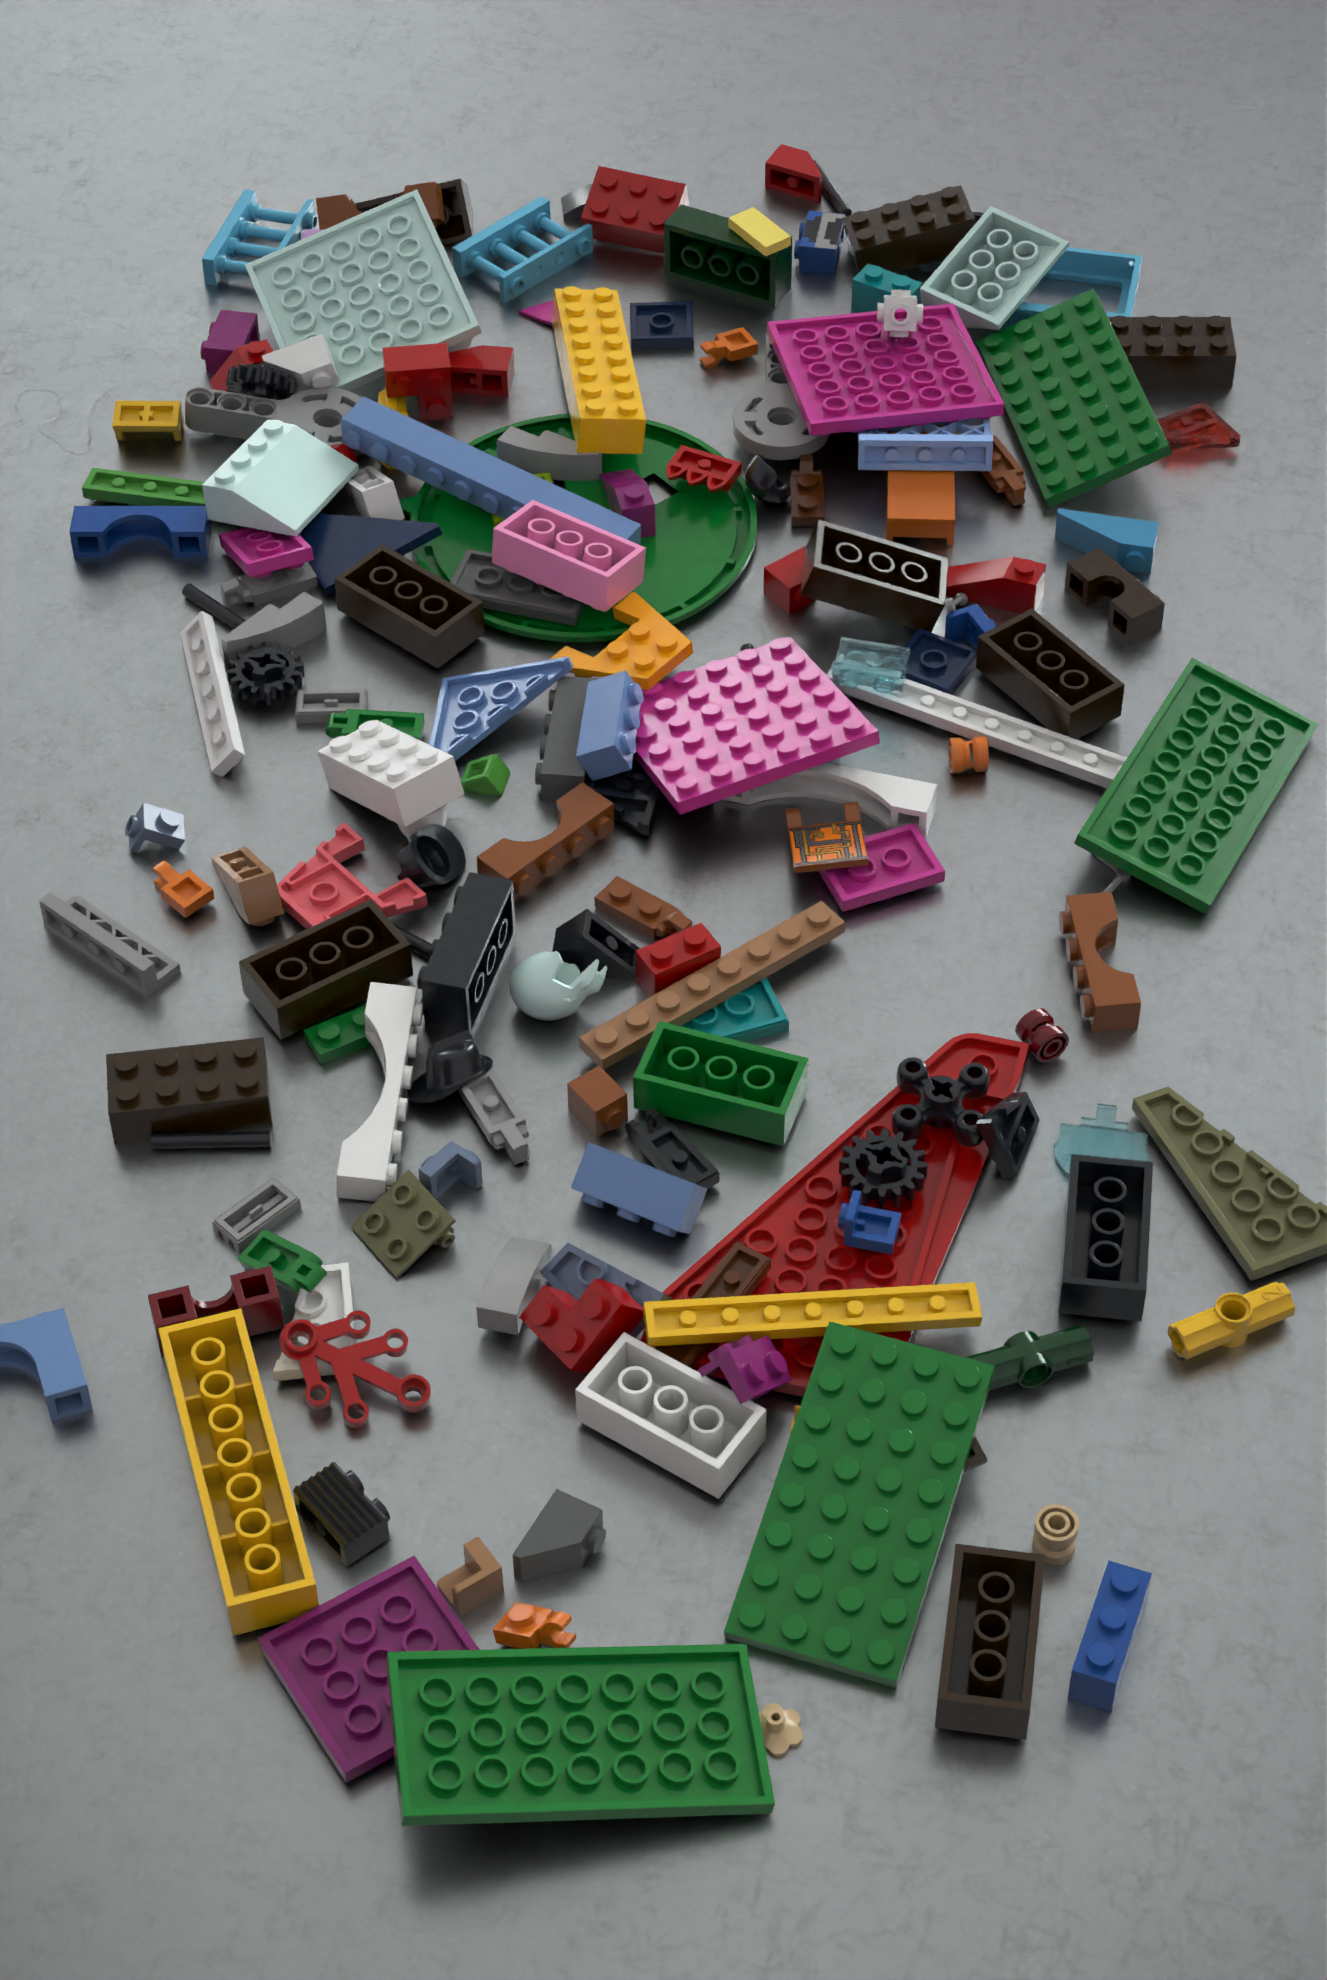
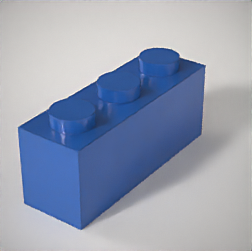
[1068,1560,1152,1713]

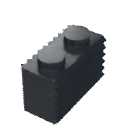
[293,1462,390,1567]

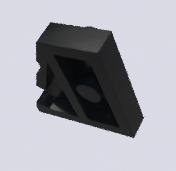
[587,771,662,835]
[976,1092,1040,1178]

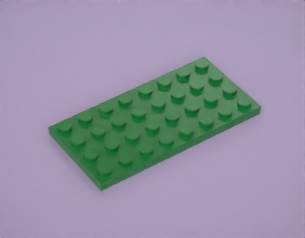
[977,289,1172,508]
[1074,657,1319,914]
[724,1321,995,1688]
[386,1644,775,1826]

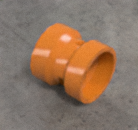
[948,736,989,774]

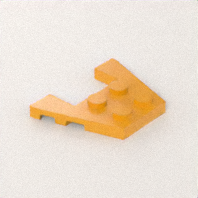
[549,592,693,690]

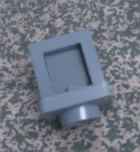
[125,803,185,853]
[418,1141,483,1200]

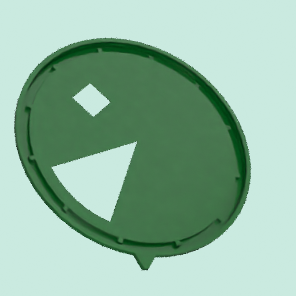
[399,414,757,643]

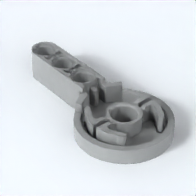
[733,334,830,460]
[185,387,363,457]

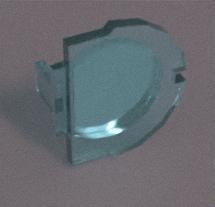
[1053,1103,1150,1178]

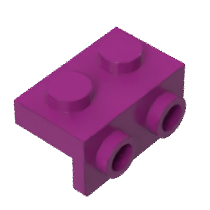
[698,1335,792,1404]

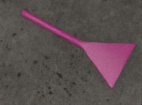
[519,300,554,326]

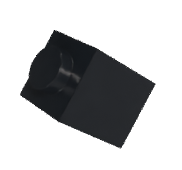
[552,909,640,980]

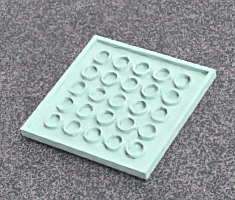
[245,189,482,392]

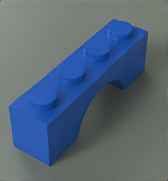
[69,506,212,558]

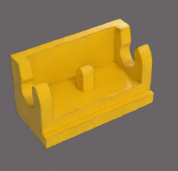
[112,400,185,441]

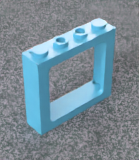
[1002,247,1142,330]

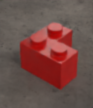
[382,343,453,421]
[519,1278,643,1375]

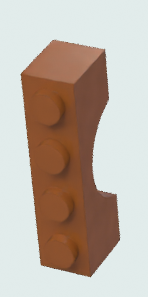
[316,181,445,229]
[476,782,614,901]
[1059,892,1141,1032]

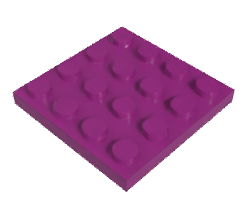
[258,1555,480,1783]

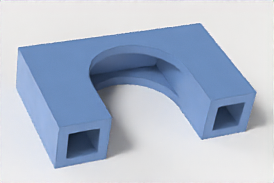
[0,1308,93,1422]

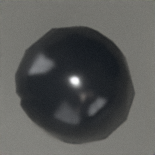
[745,454,791,504]

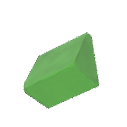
[461,754,510,795]

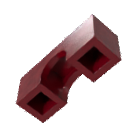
[147,1266,284,1358]

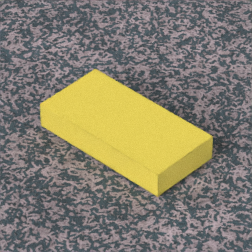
[728,207,791,256]

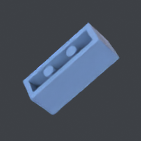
[576,670,644,781]
[571,1143,707,1238]

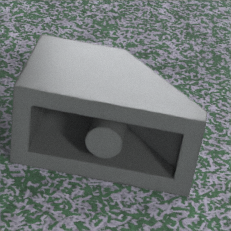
[513,1489,606,1582]

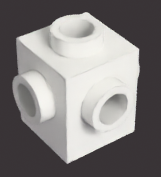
[877,290,923,337]

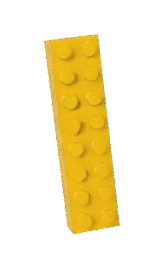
[552,286,646,454]
[158,1308,319,1636]

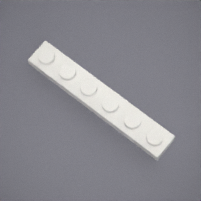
[180,611,245,777]

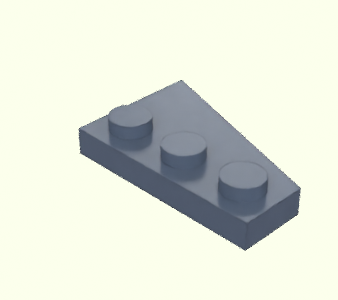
[540,1243,673,1338]

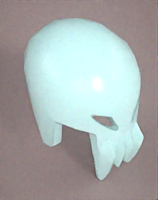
[509,951,607,1021]

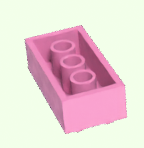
[492,500,646,612]

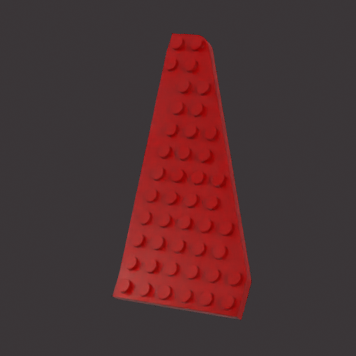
[640,1033,1030,1397]

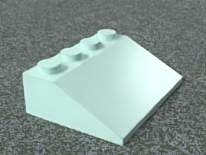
[920,206,1069,330]
[202,420,359,537]

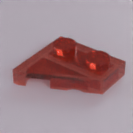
[1157,402,1241,450]

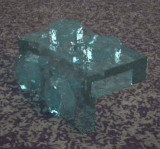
[831,637,911,693]

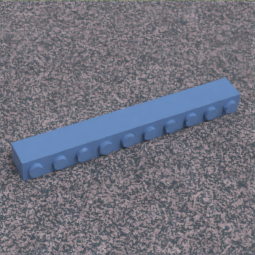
[341,397,641,545]

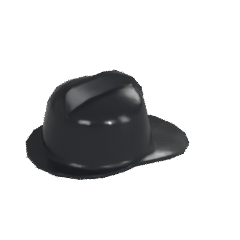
[397,824,466,889]
[407,1030,493,1104]

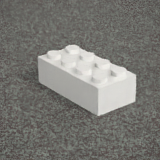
[318,720,465,827]
[575,1332,767,1499]

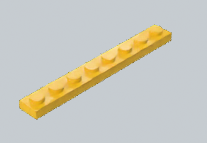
[643,1282,983,1347]

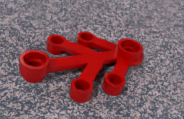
[279,1310,431,1428]

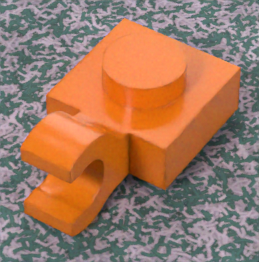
[699,327,758,368]
[152,860,214,918]
[493,1602,576,1649]

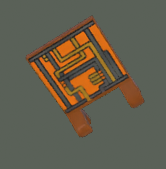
[785,802,869,873]

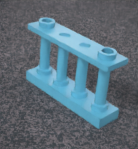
[202,189,318,286]
[452,196,593,304]

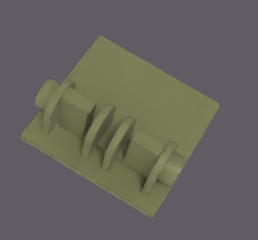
[351,1169,456,1279]

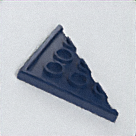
[299,513,442,596]

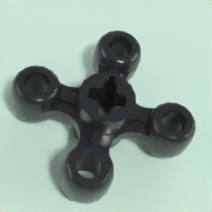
[892,1057,990,1147]

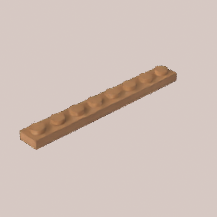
[579,901,845,1070]

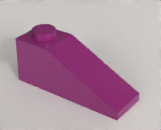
[599,469,656,538]

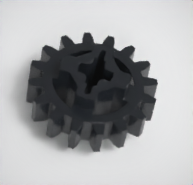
[226,362,298,400]
[227,642,305,705]
[839,1129,928,1209]

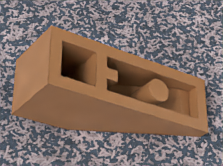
[211,846,285,926]

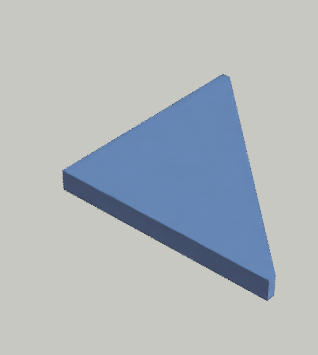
[429,657,573,761]

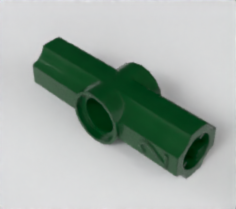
[965,1325,1094,1390]

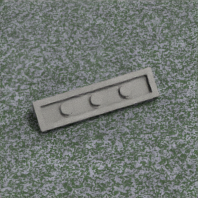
[39,893,181,997]

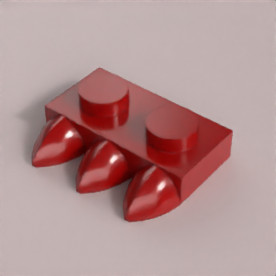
[666,445,742,493]

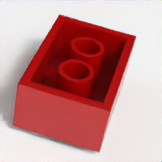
[581,166,689,254]

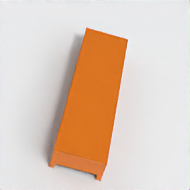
[886,425,955,545]

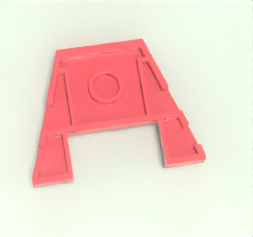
[277,823,428,929]

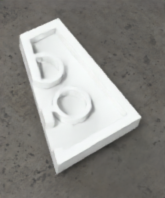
[273,1263,356,1381]

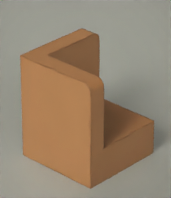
[437,1536,504,1617]

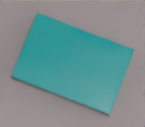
[682,977,789,1042]

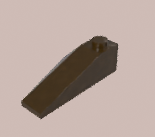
[355,179,474,246]

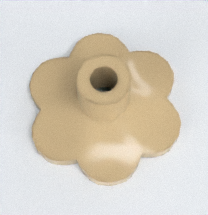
[759,1703,803,1757]

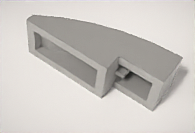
[497,426,602,481]
[221,592,327,668]
[476,1237,552,1335]

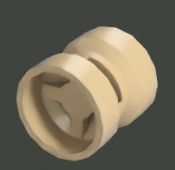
[1032,1504,1079,1566]

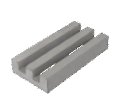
[295,689,368,724]
[212,1177,301,1253]

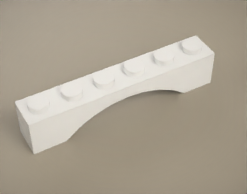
[723,763,937,839]
[337,982,423,1202]

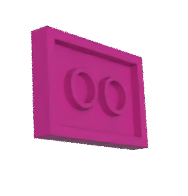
[218,527,314,578]
[818,823,945,912]

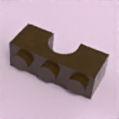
[1064,548,1165,645]

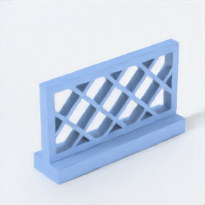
[858,418,993,471]

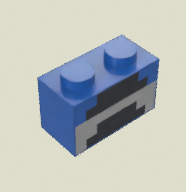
[794,211,845,275]

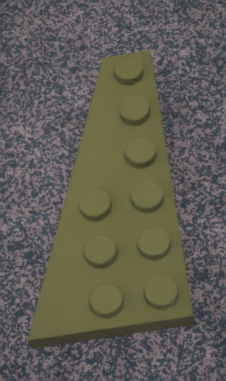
[1132,1087,1327,1281]

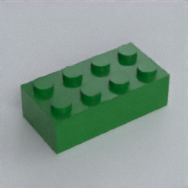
[633,1021,809,1146]

